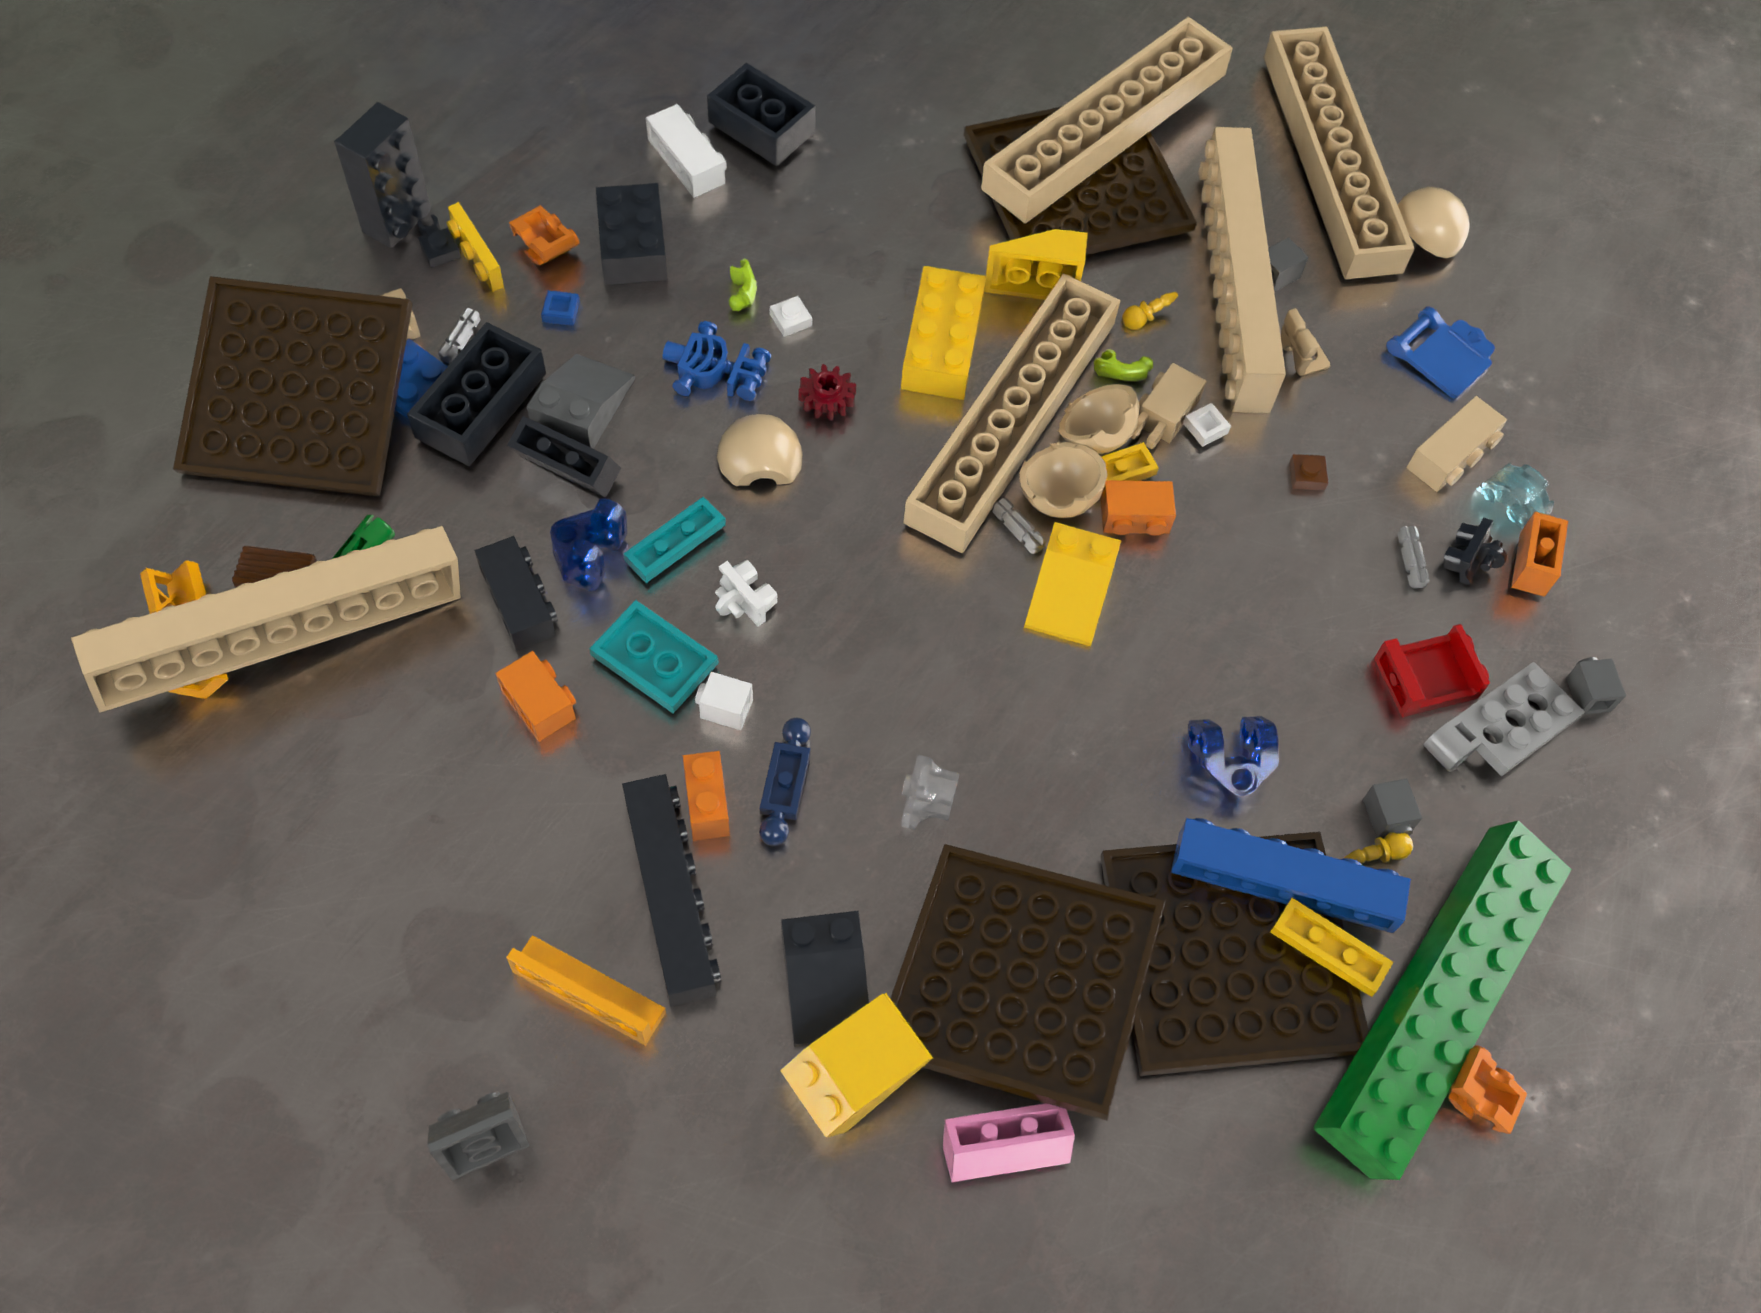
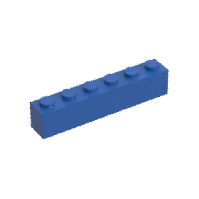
[1171,818,1411,933]

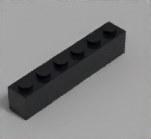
[622,774,722,1007]

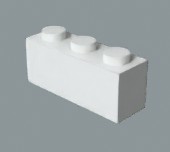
[646,104,727,198]

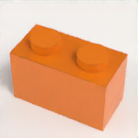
[1100,480,1176,536]
[1511,512,1568,597]
[495,651,576,742]
[683,751,730,841]

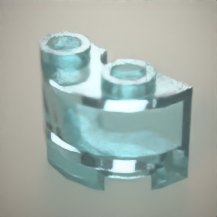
[1476,463,1554,529]

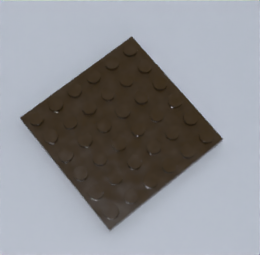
[964,106,1197,255]
[173,276,413,496]
[1100,831,1369,1076]
[890,844,1165,1121]

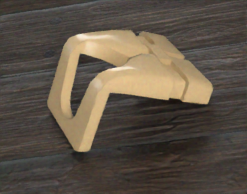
[1281,308,1330,376]

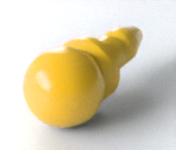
[1122,292,1178,330]
[1343,832,1413,864]

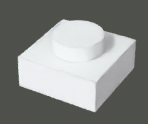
[770,296,812,337]
[1183,403,1231,447]

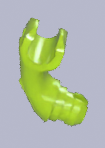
[729,258,757,311]
[1094,349,1153,381]

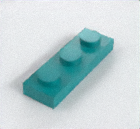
[623,496,726,583]

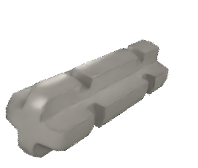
[438,308,481,364]
[992,498,1046,554]
[1397,526,1430,589]

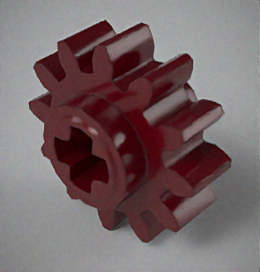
[798,364,856,420]

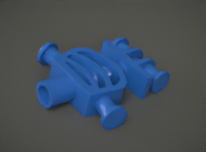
[663,321,771,401]

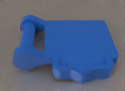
[1386,306,1495,399]

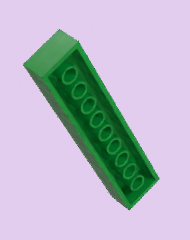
[1313,820,1572,1180]

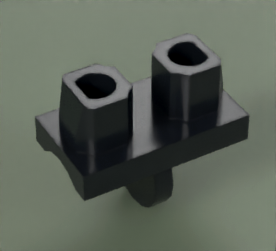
[1444,518,1507,585]

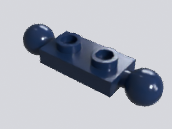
[759,717,811,846]

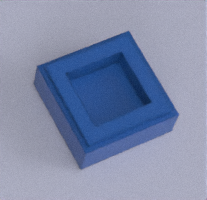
[541,290,580,326]

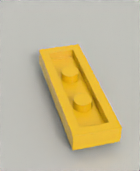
[447,202,504,292]
[1270,898,1394,997]

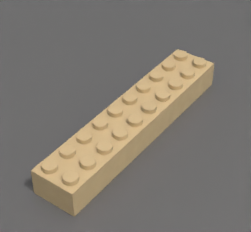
[981,17,1233,224]
[1264,27,1415,279]
[1199,127,1286,413]
[904,274,1120,554]
[71,526,461,713]

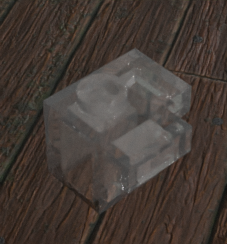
[901,755,960,830]

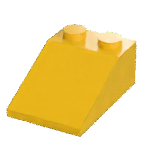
[984,229,1087,300]
[1024,522,1121,647]
[780,993,933,1138]

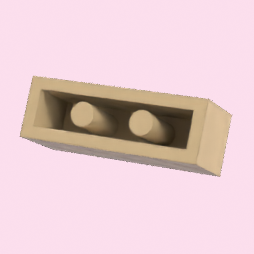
[1407,396,1508,492]

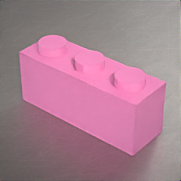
[943,1103,1075,1182]

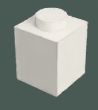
[695,672,753,730]

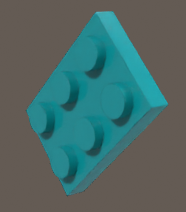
[589,600,719,714]

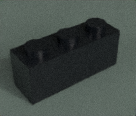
[507,416,621,498]
[474,536,558,651]

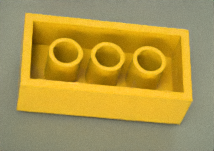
[901,266,986,400]

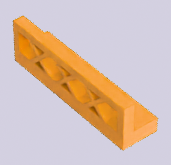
[140,560,228,699]
[506,935,666,1046]

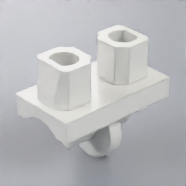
[715,560,777,627]

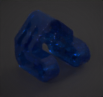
[550,499,628,591]
[1188,716,1279,796]

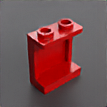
[1374,624,1490,718]

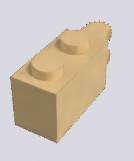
[1130,363,1207,450]

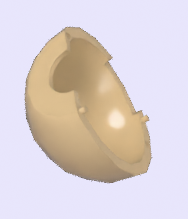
[1398,187,1469,258]
[1057,384,1140,454]
[717,414,803,486]
[1019,442,1107,518]

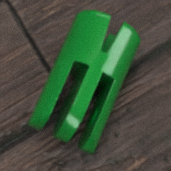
[332,514,395,559]

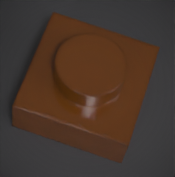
[1290,454,1328,490]

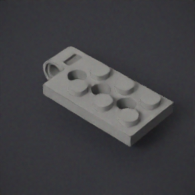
[1423,662,1585,776]

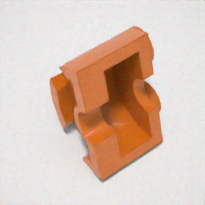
[509,205,580,266]
[1449,1045,1528,1134]

